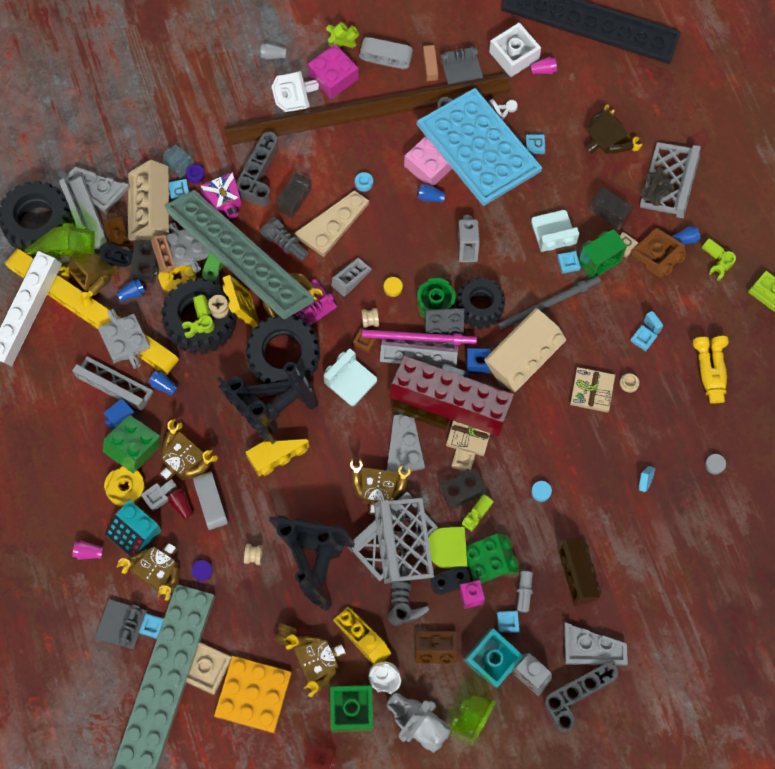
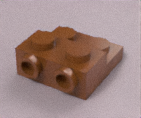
[631,228,686,278]

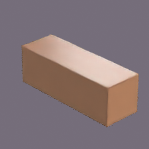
[423,45,438,81]
[151,235,175,273]

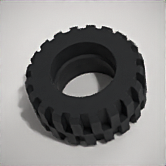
[0,181,74,255]
[161,278,237,354]
[245,315,320,384]

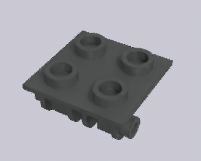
[440,46,483,84]
[425,308,464,336]
[95,599,147,650]

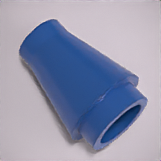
[417,184,445,203]
[671,225,701,245]
[116,279,146,302]
[148,370,178,396]

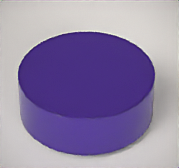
[186,164,205,184]
[192,560,212,582]

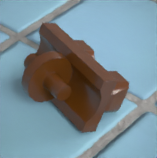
[103,212,129,245]

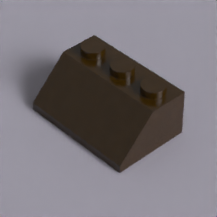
[557,539,602,607]

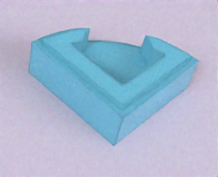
[639,466,655,492]

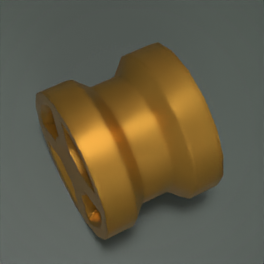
[274,624,298,646]

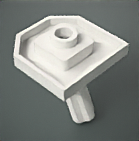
[272,71,319,112]

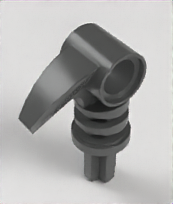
[260,217,308,261]
[388,565,429,626]

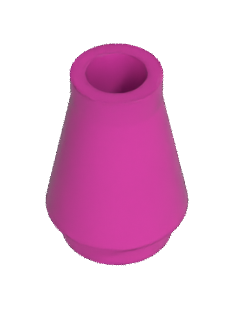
[531,57,557,74]
[72,540,103,560]

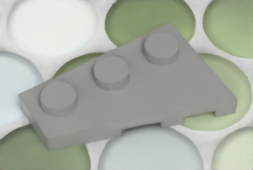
[64,167,130,214]
[387,414,425,473]

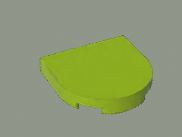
[428,527,467,568]

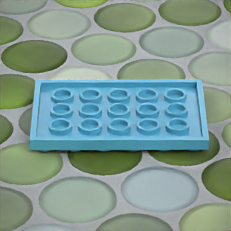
[416,88,542,206]

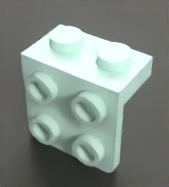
[531,210,579,252]
[324,348,377,406]

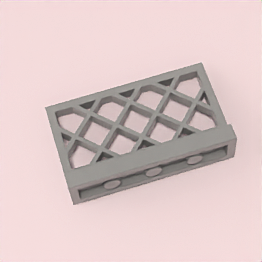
[640,142,701,219]
[347,492,438,582]
[373,498,434,584]

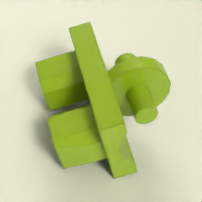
[326,22,359,48]

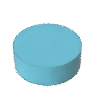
[355,172,373,192]
[531,481,552,502]

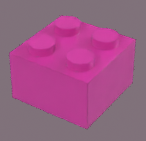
[307,44,359,99]

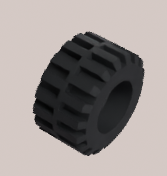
[457,277,505,329]

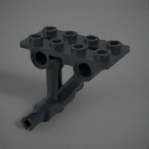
[217,362,318,444]
[269,515,355,610]

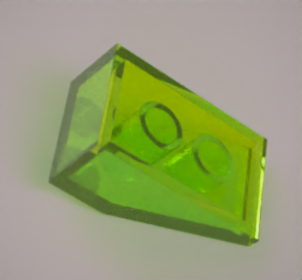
[25,223,95,258]
[450,695,496,747]

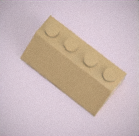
[128,160,169,240]
[484,308,566,392]

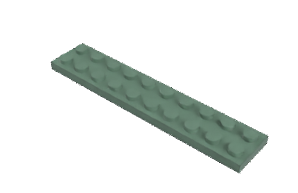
[165,190,314,320]
[112,585,215,769]

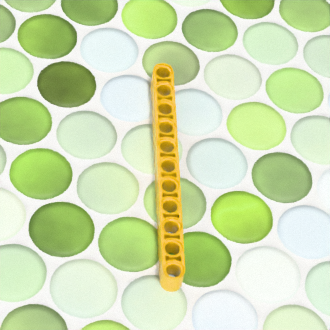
[5,248,179,375]

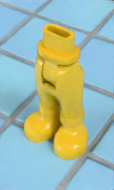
[693,336,729,403]

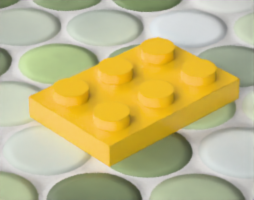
[223,275,260,328]

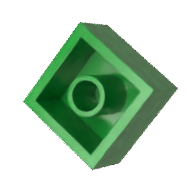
[579,229,627,279]
[103,415,160,474]
[330,686,373,732]

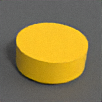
[384,277,403,297]

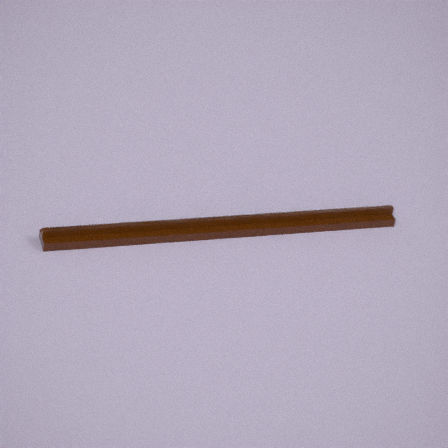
[224,73,510,146]

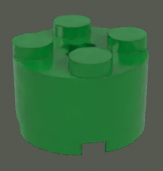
[417,278,456,319]

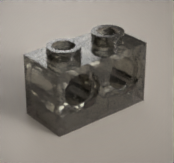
[276,172,312,219]
[589,187,633,230]
[130,240,160,283]
[439,468,486,511]

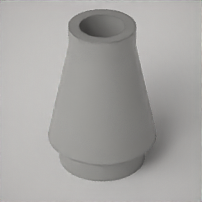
[260,42,286,60]

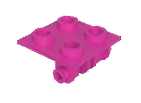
[295,279,337,326]

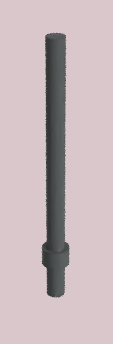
[498,276,601,330]

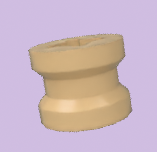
[208,295,229,319]
[362,308,379,328]
[244,544,263,565]

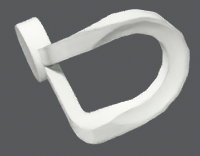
[489,99,518,120]

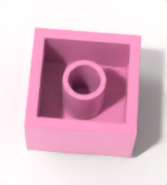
[404,136,452,187]

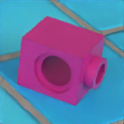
[459,580,485,609]

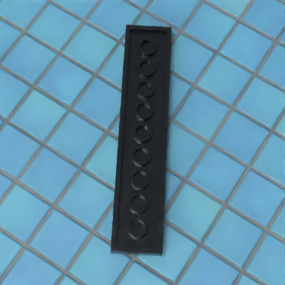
[502,0,681,65]

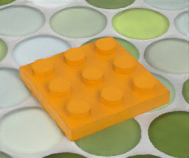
[214,656,292,733]

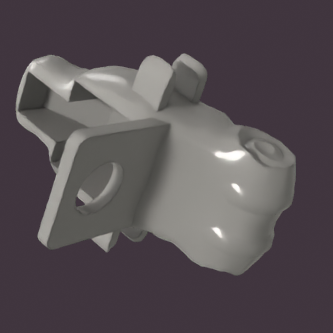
[387,693,451,753]

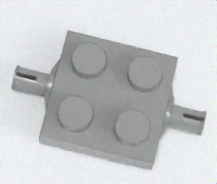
[165,223,210,273]
[98,309,150,369]

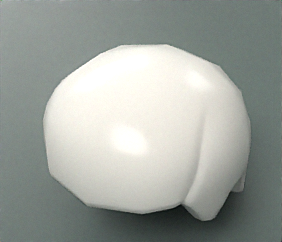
[368,662,401,694]

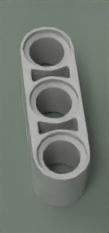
[359,38,413,69]
[193,471,228,530]

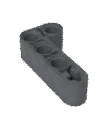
[237,132,278,207]
[544,663,618,733]

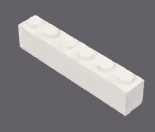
[0,251,62,367]

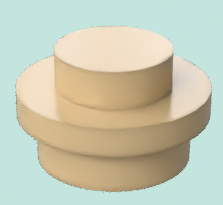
[620,374,639,393]

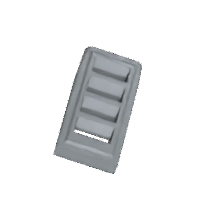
[331,258,372,296]

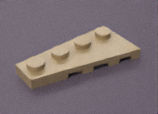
[294,191,369,257]

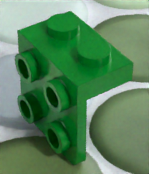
[466,534,519,584]

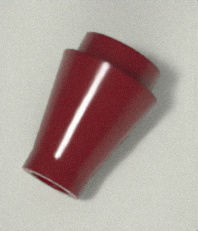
[167,488,193,519]

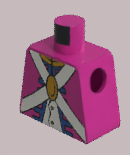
[200,172,241,219]

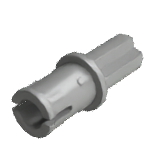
[517,571,533,612]

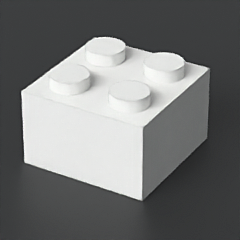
[489,23,541,77]

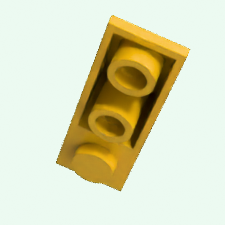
[246,439,309,476]
[333,607,391,665]

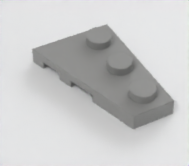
[564,622,628,666]

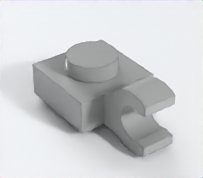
[141,479,178,512]

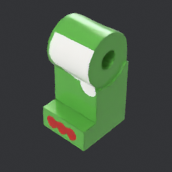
[202,252,224,285]

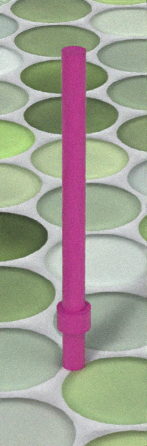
[362,330,477,345]

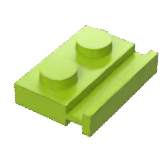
[748,271,775,312]

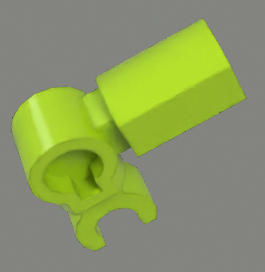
[702,238,736,281]
[182,295,215,338]
[462,494,494,532]

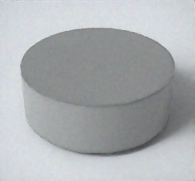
[705,454,726,475]

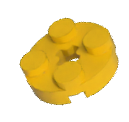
[158,265,196,294]
[104,467,145,506]

